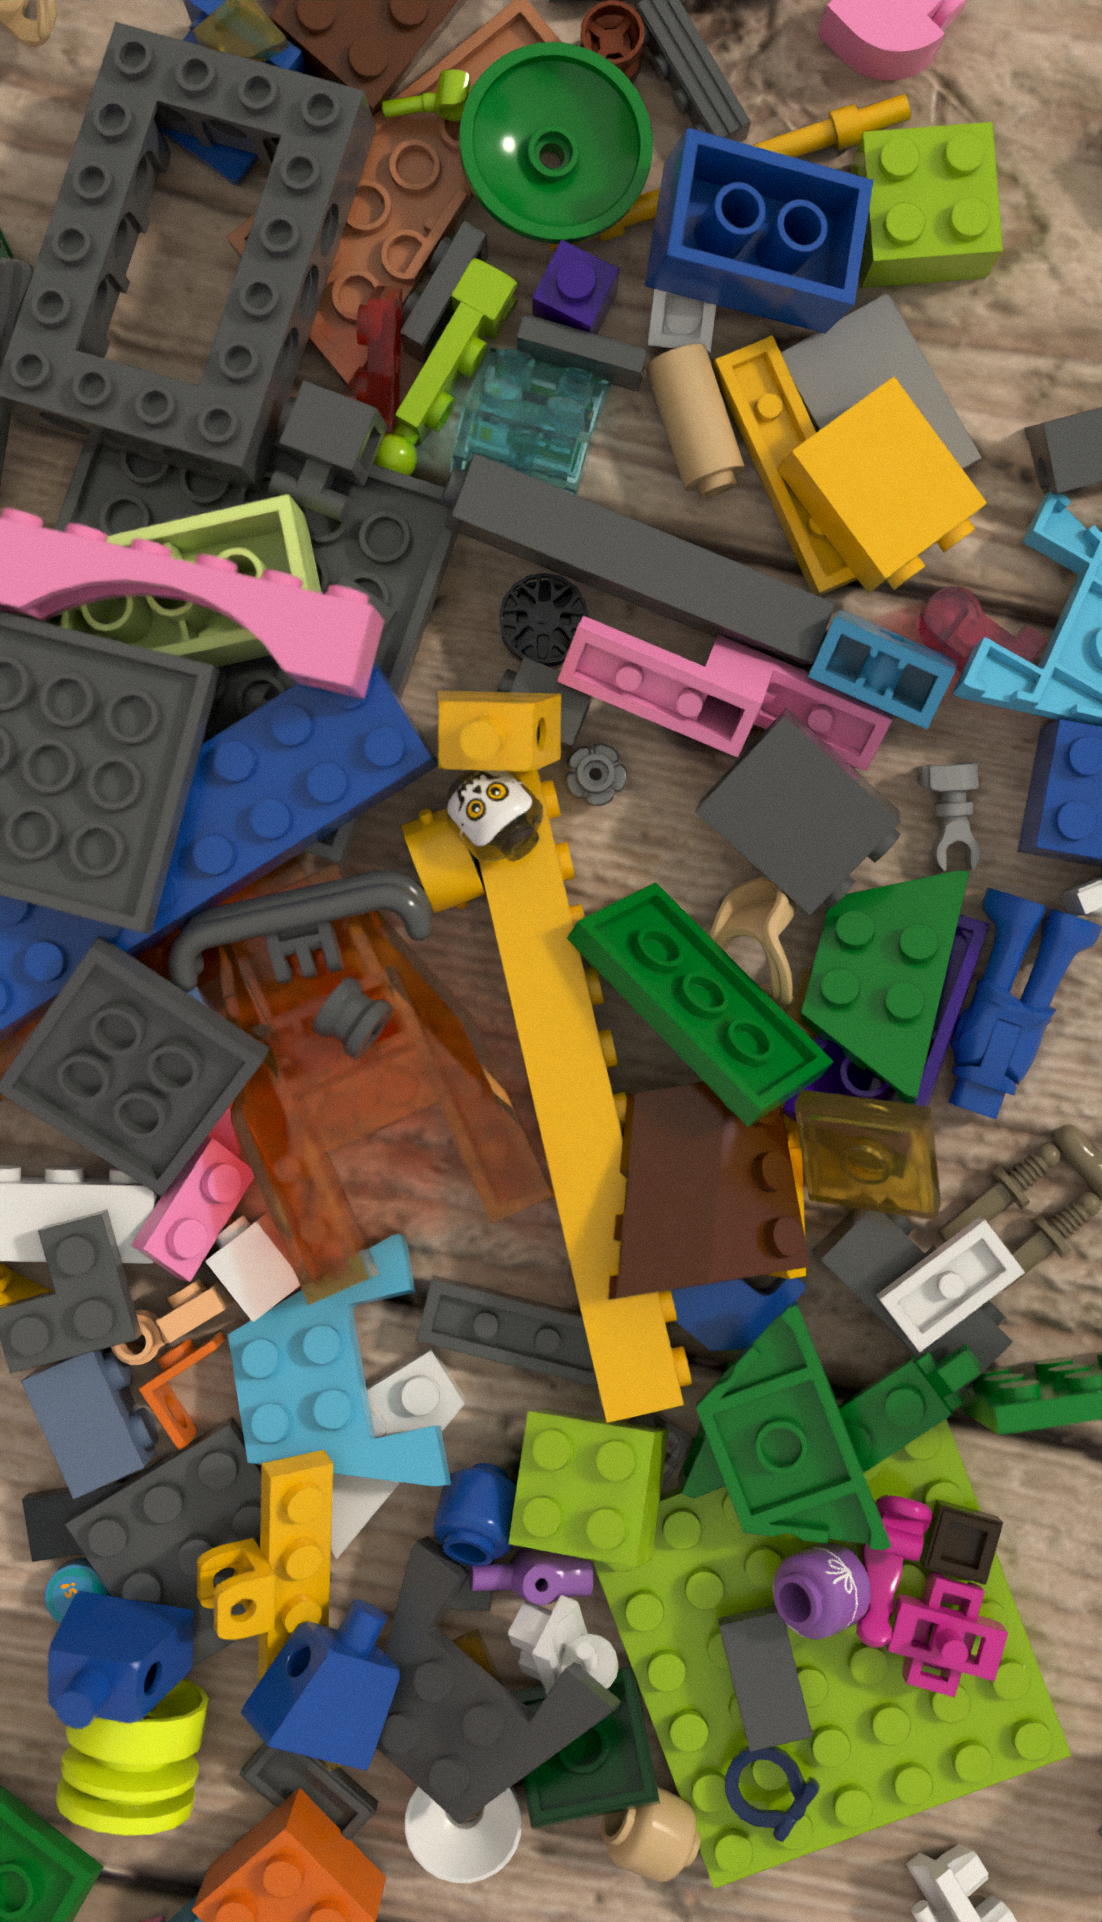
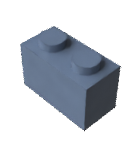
[21,1347,158,1500]

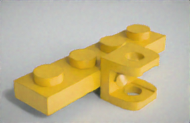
[197,1450,333,1683]

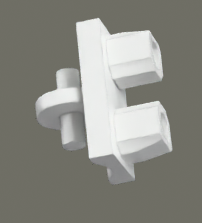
[508,1595,619,1696]
[906,1844,1017,1922]

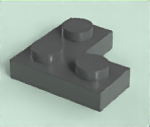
[0,1210,142,1374]

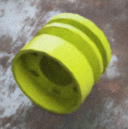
[55,1678,209,1835]

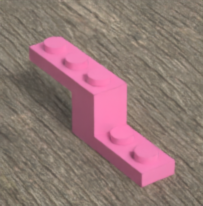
[557,616,894,771]

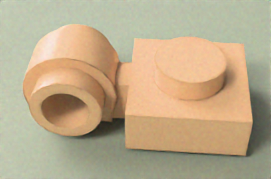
[111,1278,235,1366]

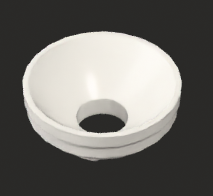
[405,1785,522,1883]

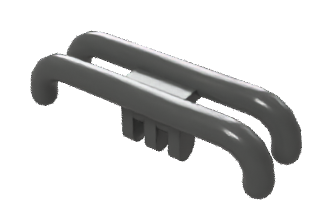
[168,870,433,993]

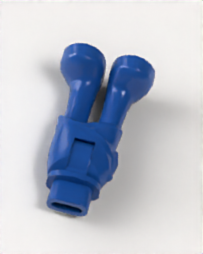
[948,887,1102,1119]

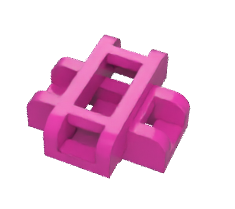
[885,1571,1008,1697]

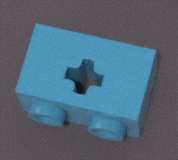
[808,608,957,730]

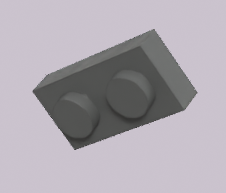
[397,220,489,364]

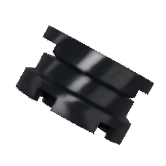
[499,573,589,669]

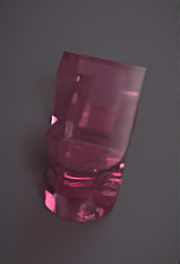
[916,586,1048,673]

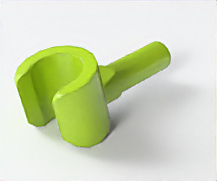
[382,69,473,122]

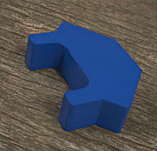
[671,1277,806,1351]

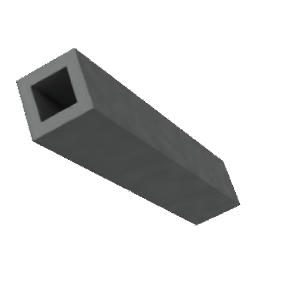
[439,453,835,668]

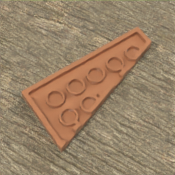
[226,0,561,392]

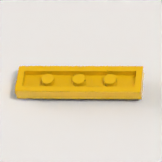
[712,335,858,596]

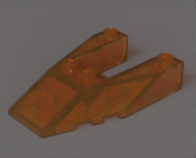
[218,864,555,1305]

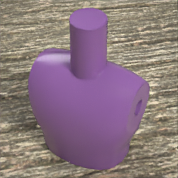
[469,1547,593,1605]

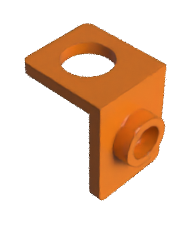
[139,1330,226,1450]

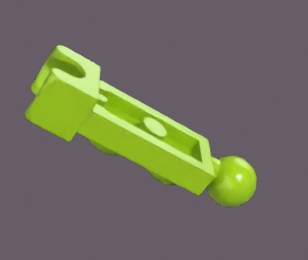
[373,258,518,476]

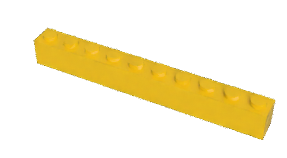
[461,770,692,1423]

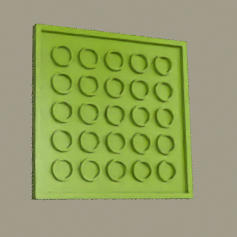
[592,1418,1072,1889]

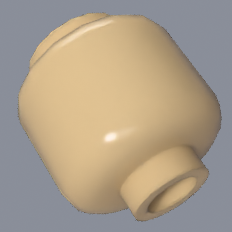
[601,1786,700,1882]

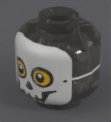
[445,770,543,863]

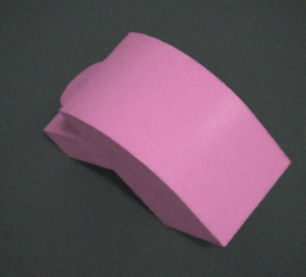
[818,0,967,81]

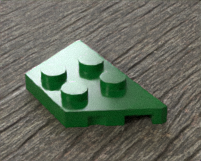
[801,870,969,1106]
[696,1301,891,1550]

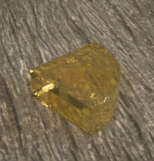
[192,0,289,62]

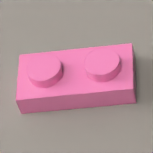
[131,1137,257,1282]

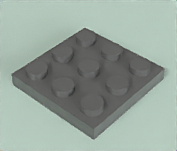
[0,935,270,1197]
[65,1417,332,1667]

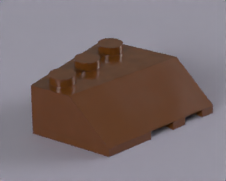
[608,1081,810,1300]

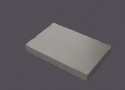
[781,292,982,470]

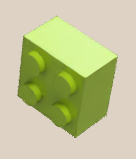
[851,122,1003,288]
[508,1408,669,1568]

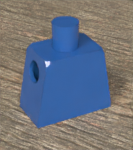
[48,1591,194,1729]
[241,1599,400,1771]

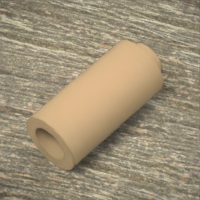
[645,344,745,498]

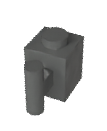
[268,380,388,522]

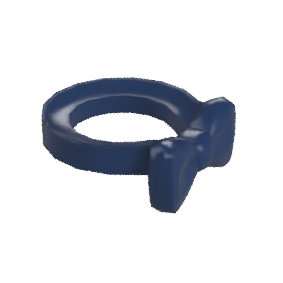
[725,1746,820,1842]

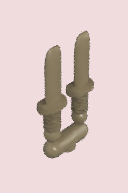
[937,1124,1102,1292]

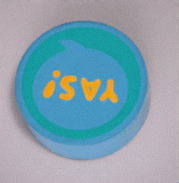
[45,1558,111,1624]

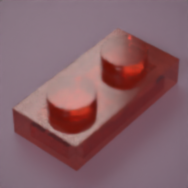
[356,285,403,434]

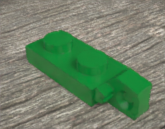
[838,1343,982,1473]

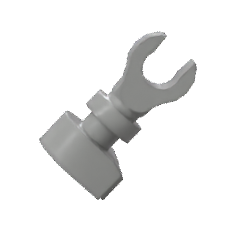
[919,763,981,872]

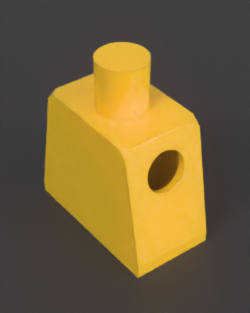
[438,691,562,772]

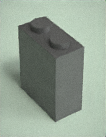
[695,708,901,915]

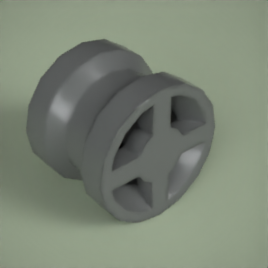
[312,976,394,1061]

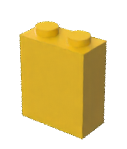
[777,376,987,594]

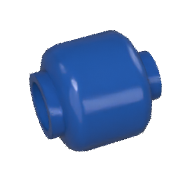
[433,1463,517,1567]

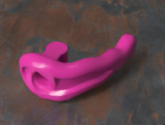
[856,1495,932,1648]

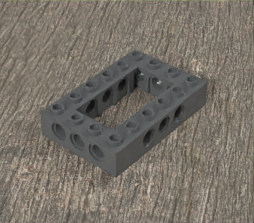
[0,22,376,491]

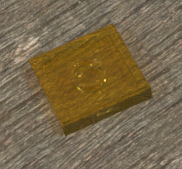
[794,1090,941,1220]

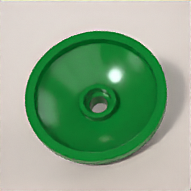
[459,42,653,244]

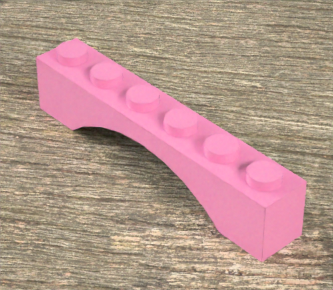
[0,508,385,699]

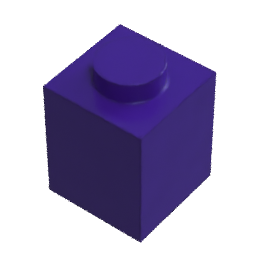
[532,239,620,334]

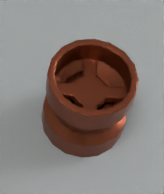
[580,0,644,83]

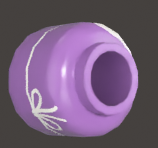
[773,1542,871,1640]

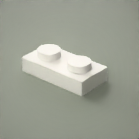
[876,1216,1025,1352]

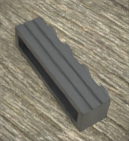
[635,0,751,142]

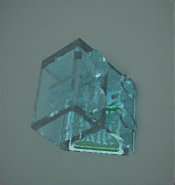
[449,347,611,496]

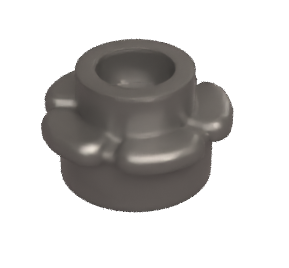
[565,743,627,806]

